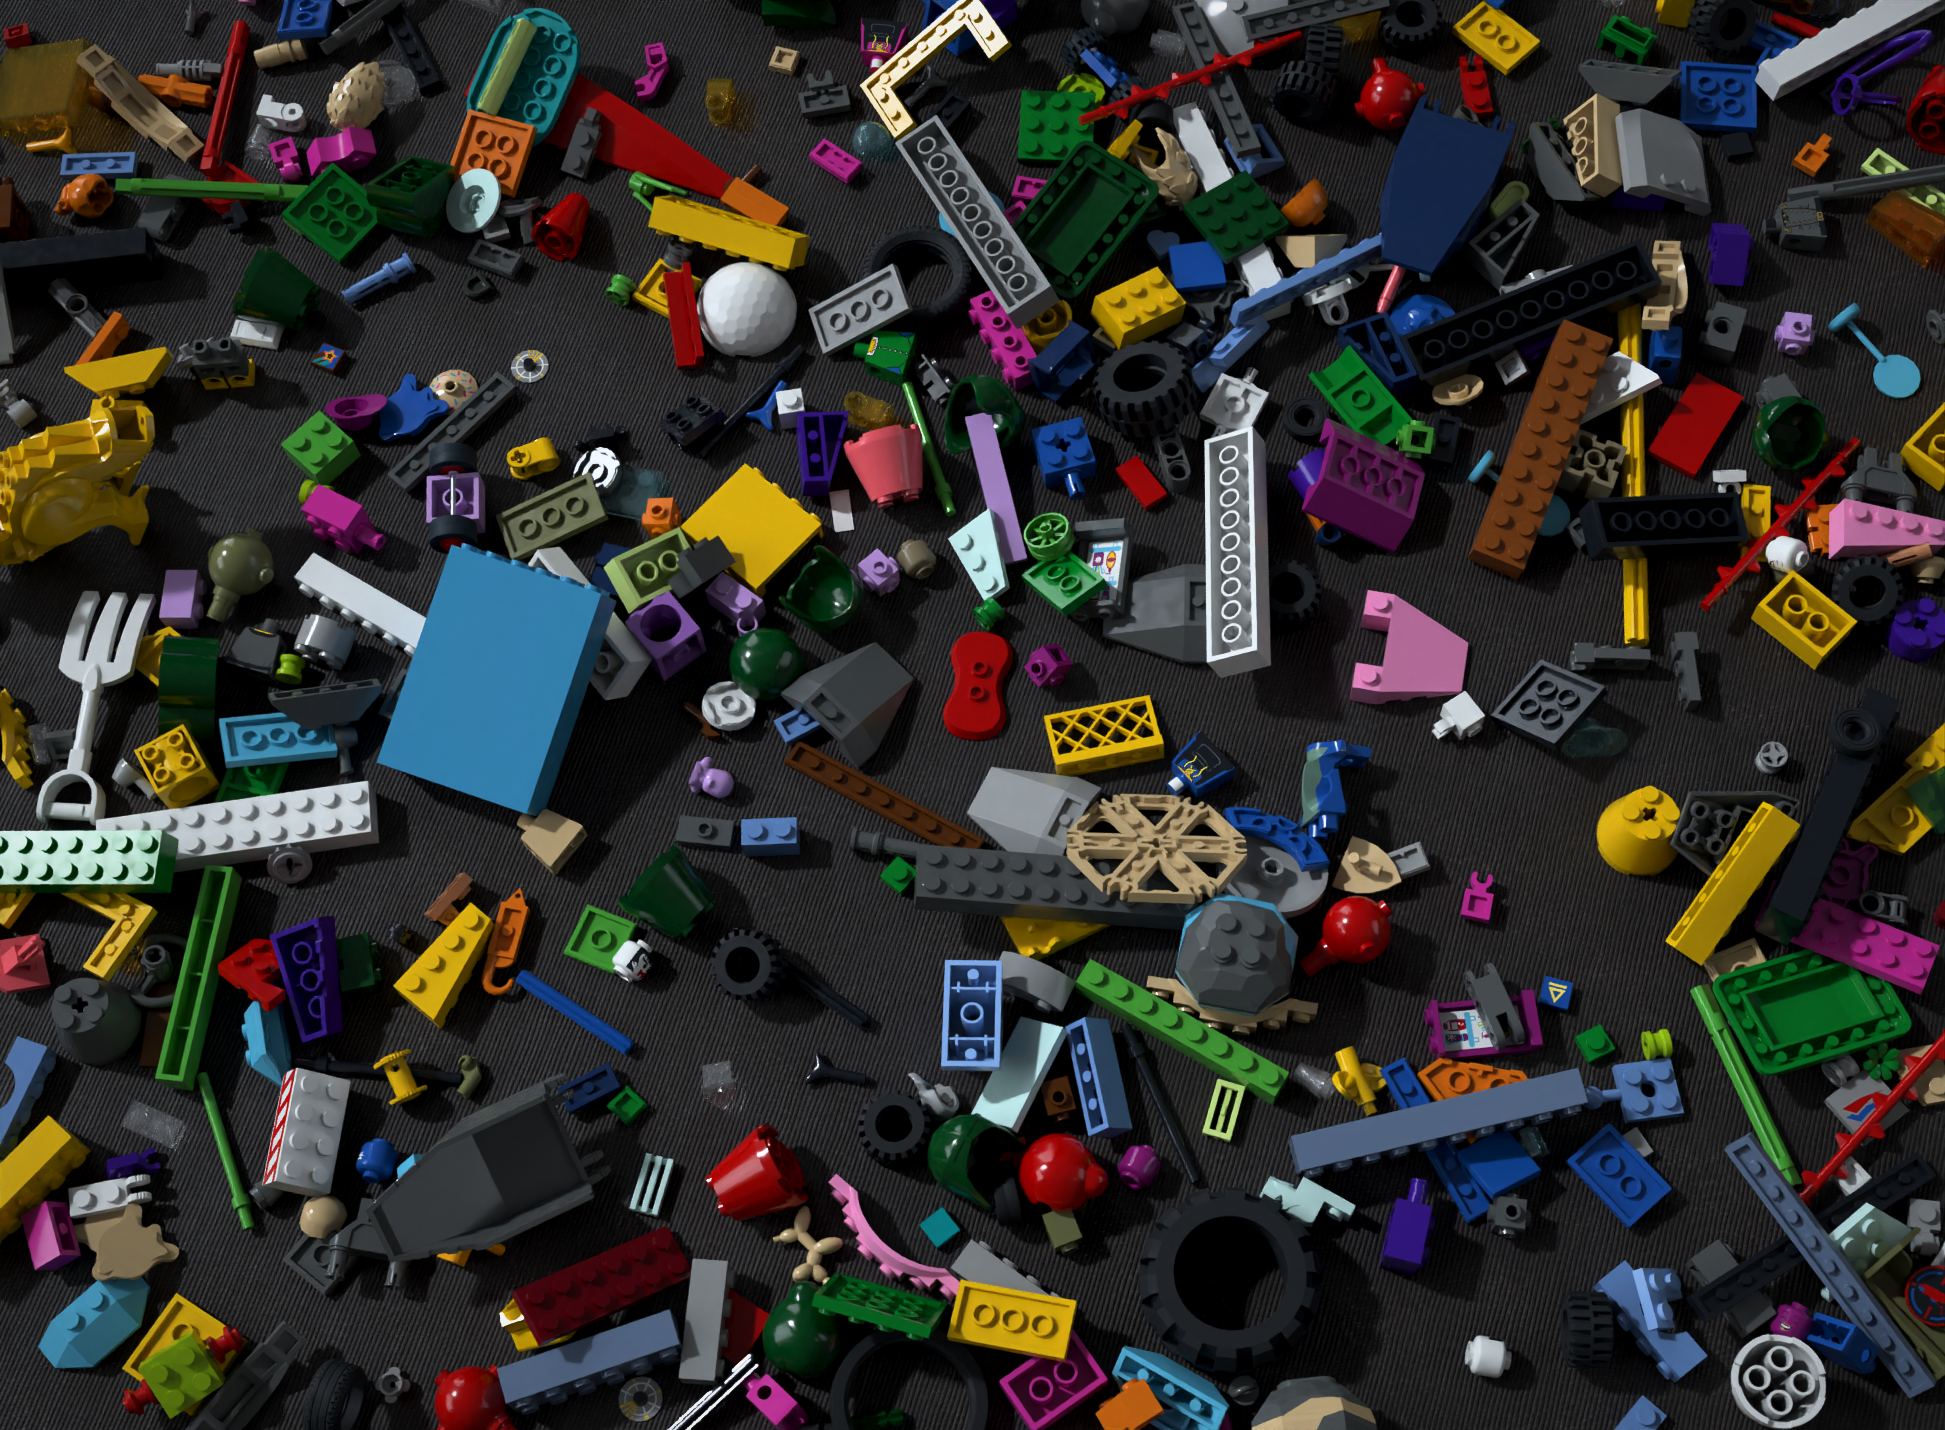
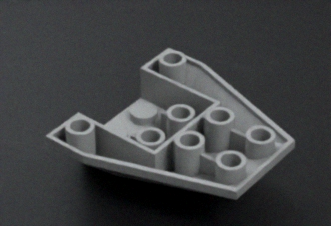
[967,767,1102,856]

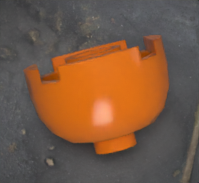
[1280,178,1328,227]

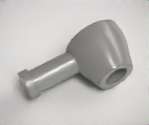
[112,757,158,800]

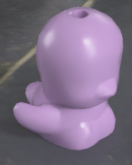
[688,757,734,798]

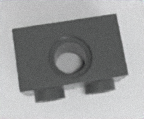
[1697,301,1747,365]

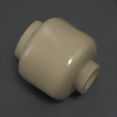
[897,539,936,579]

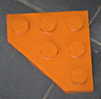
[1417,1057,1529,1146]

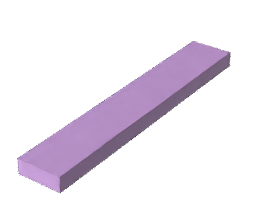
[965,413,1027,566]

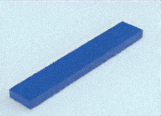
[1379,1057,1490,1224]

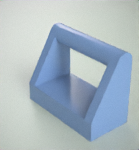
[1223,124,1286,179]

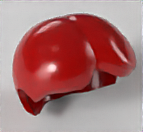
[1017,1133,1108,1212]

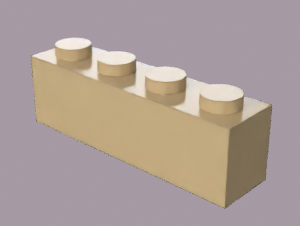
[1563,93,1622,198]

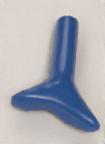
[746,381,788,431]

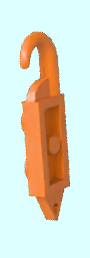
[482,888,530,995]

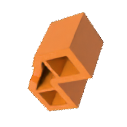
[1095,1378,1165,1430]

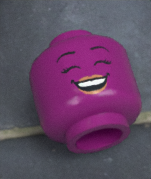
[1769,1302,1815,1343]

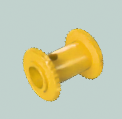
[373,1049,427,1105]

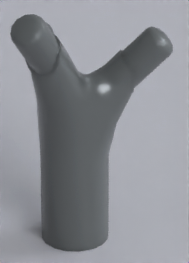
[184,0,208,35]

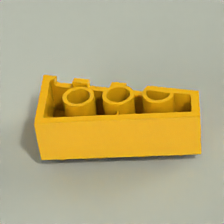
[393,903,495,1029]

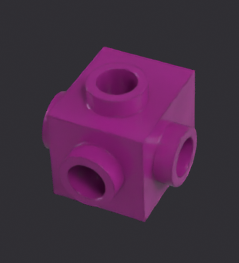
[1024,644,1073,687]

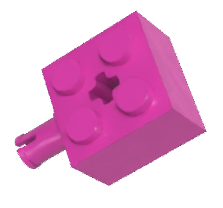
[301,484,385,554]

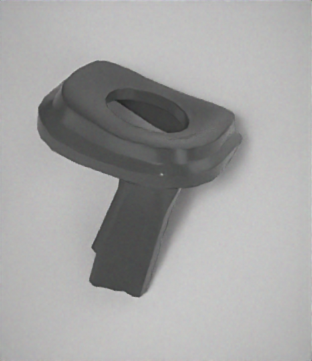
[497,197,544,244]

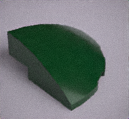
[762,0,837,31]

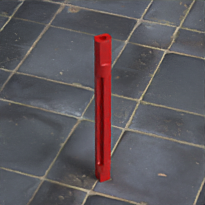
[200,20,250,176]

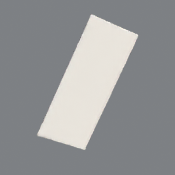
[829,489,854,532]

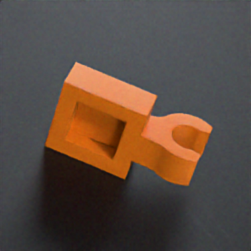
[1792,133,1833,177]

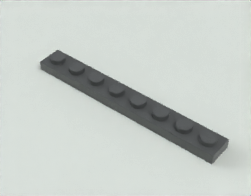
[1173,1,1261,158]

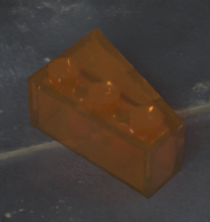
[1866,190,1945,269]

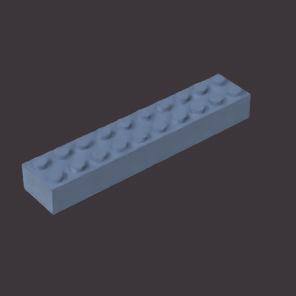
[1289,1068,1588,1179]

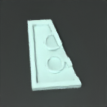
[948,508,1010,601]

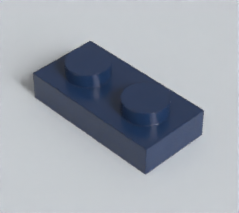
[557,1062,622,1115]

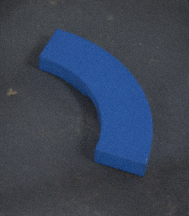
[1225,807,1330,872]

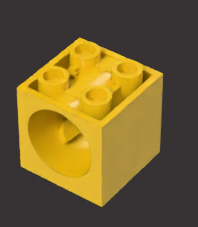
[134,724,221,809]

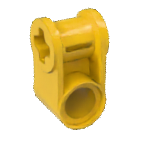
[507,438,560,480]

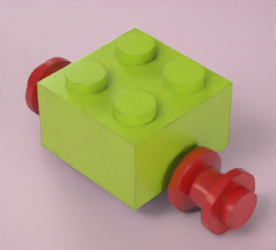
[122,1325,245,1419]

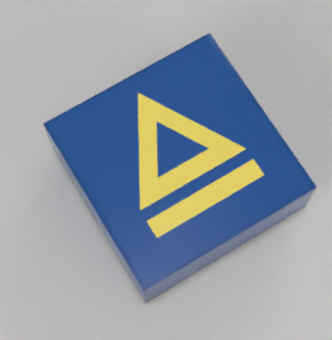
[1538,976,1573,1012]

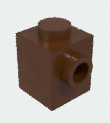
[1040,1076,1076,1124]

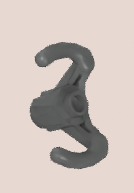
[130,933,188,1008]

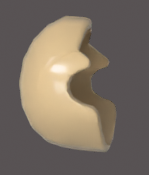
[299,1195,347,1239]

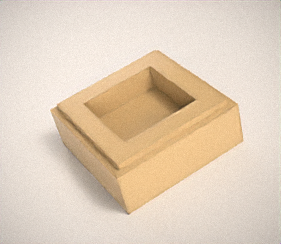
[769,46,800,76]

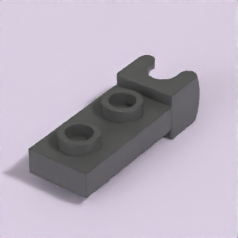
[1670,632,1701,711]
[1570,642,1651,673]

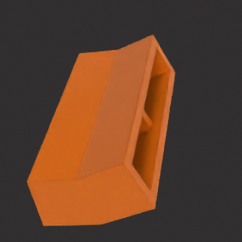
[720,177,789,227]

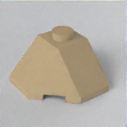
[1276,234,1347,269]

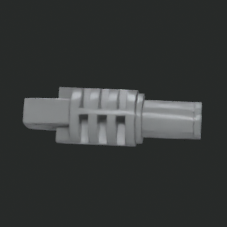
[156,60,224,82]

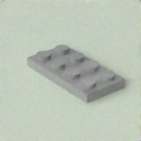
[809,264,913,356]

